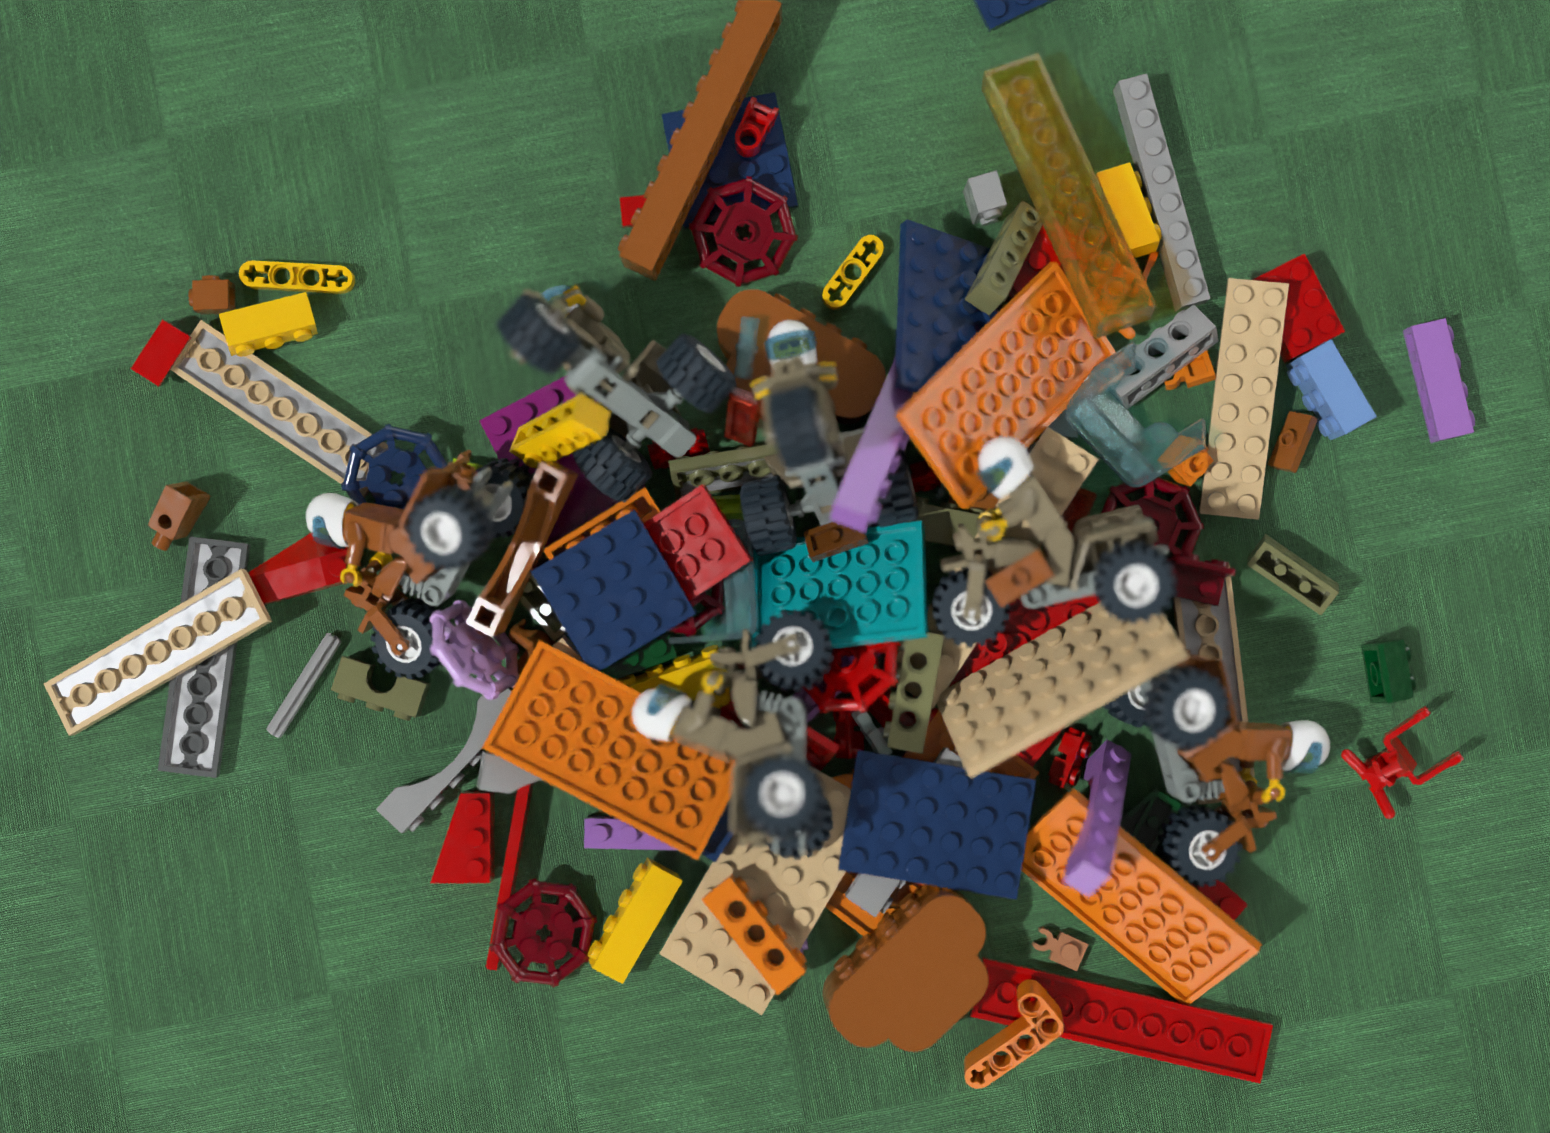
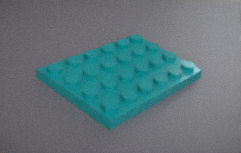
[751,521,928,649]

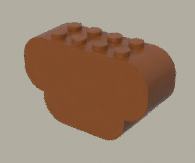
[717,289,886,425]
[822,884,988,1052]

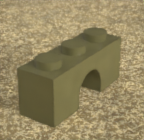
[331,656,431,721]

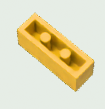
[1094,162,1162,262]
[219,292,318,357]

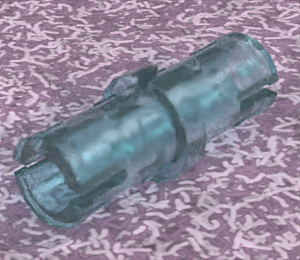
[733,317,760,380]

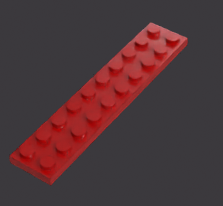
[970,957,1273,1084]

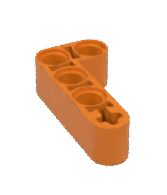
[964,980,1064,1089]

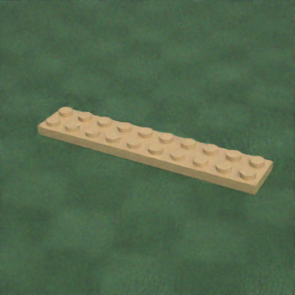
[896,427,1099,709]

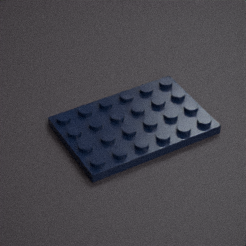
[895,219,1002,394]
[838,750,1036,899]

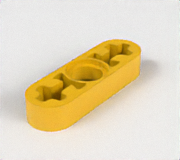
[822,235,884,310]

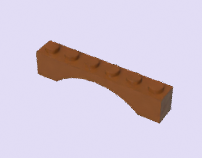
[466,460,578,637]

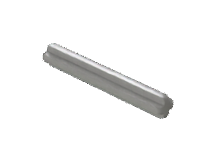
[267,633,341,738]

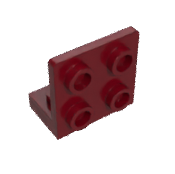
[1167,552,1236,606]

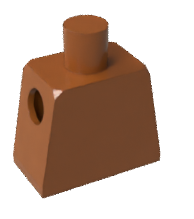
[148,481,211,551]

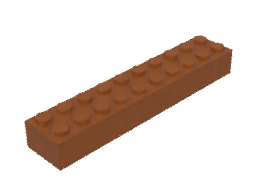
[618,0,782,282]

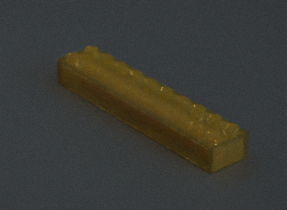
[981,53,1156,339]

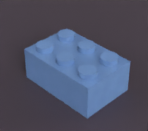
[1286,340,1377,440]

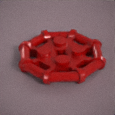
[802,641,901,713]

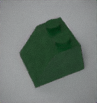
[1361,639,1416,704]

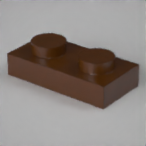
[803,521,869,562]

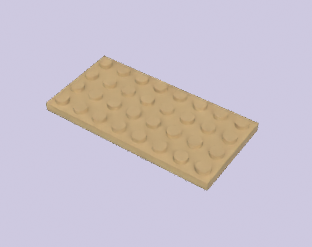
[937,602,1189,778]
[659,765,851,1015]

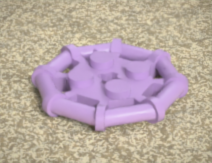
[430,600,520,700]

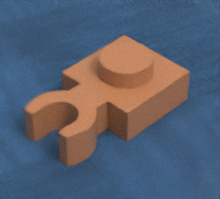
[1032,927,1089,971]

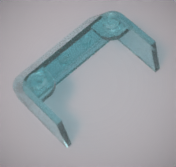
[1065,341,1206,487]
[669,519,759,645]

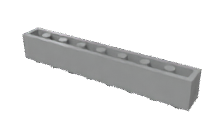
[1113,73,1210,312]

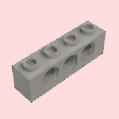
[1100,305,1219,411]

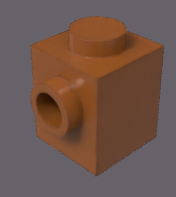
[188,275,236,314]

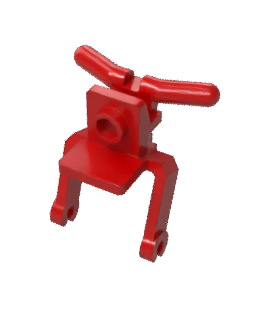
[1341,706,1464,819]

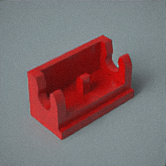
[131,319,192,387]

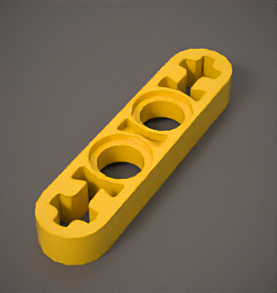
[239,260,355,294]

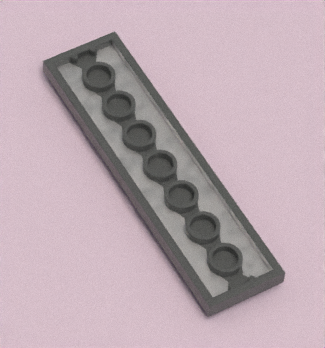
[158,536,251,778]

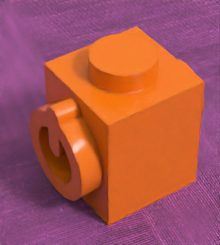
[1159,437,1214,486]

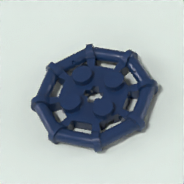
[341,423,448,509]

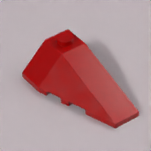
[248,532,348,605]

